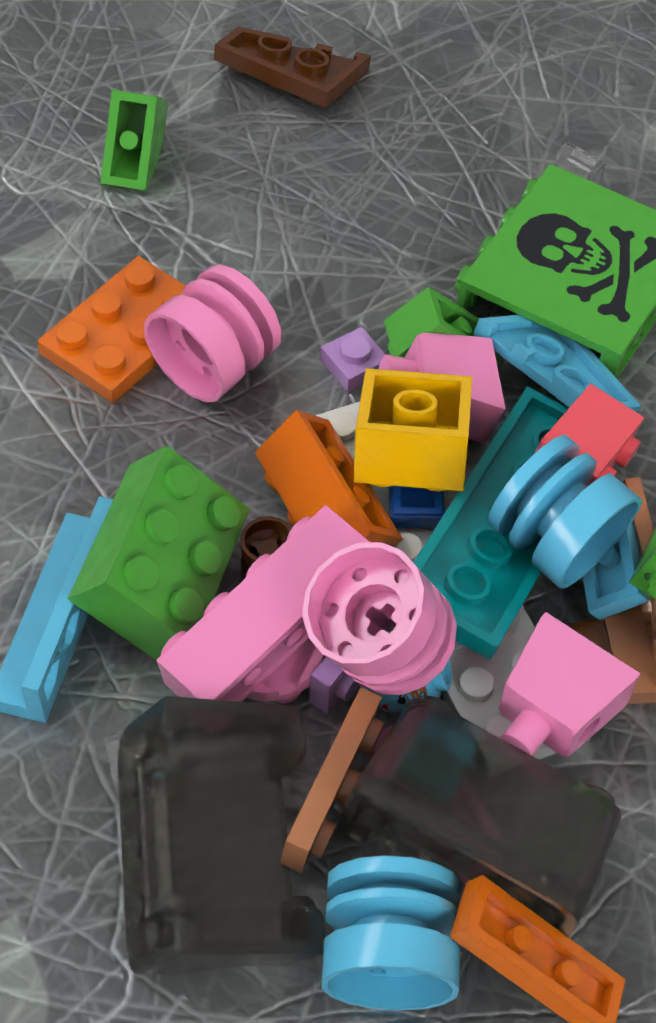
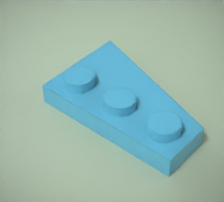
[473,315,641,413]

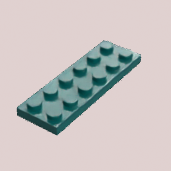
[413,386,569,660]

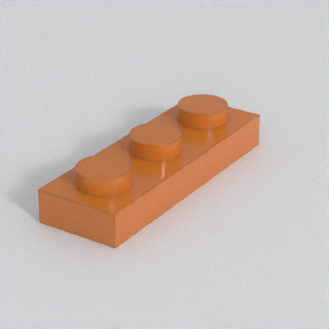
[449,875,626,1023]

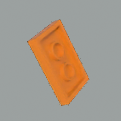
[37,255,186,403]

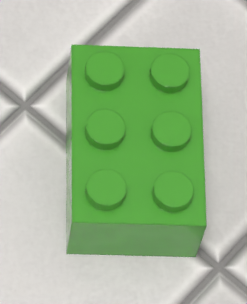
[67,445,250,660]

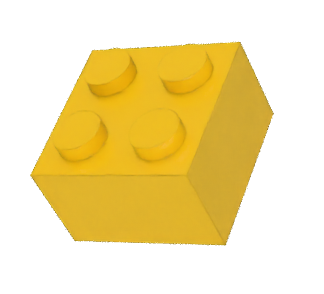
[354,368,473,492]

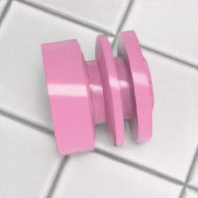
[144,264,281,403]
[302,542,457,695]

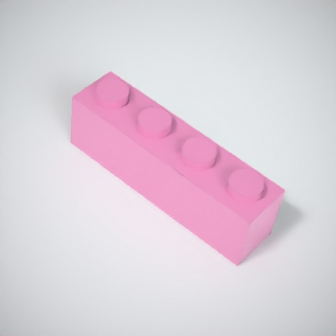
[156,505,370,729]

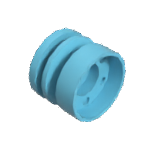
[488,434,642,589]
[321,855,460,1011]

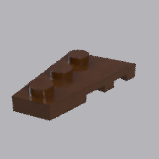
[214,26,371,108]

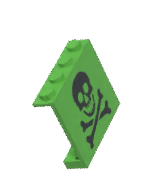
[454,164,656,379]

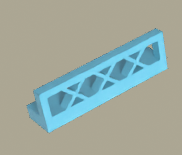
[0,496,113,723]

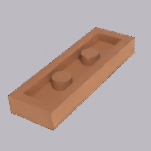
[279,687,385,874]

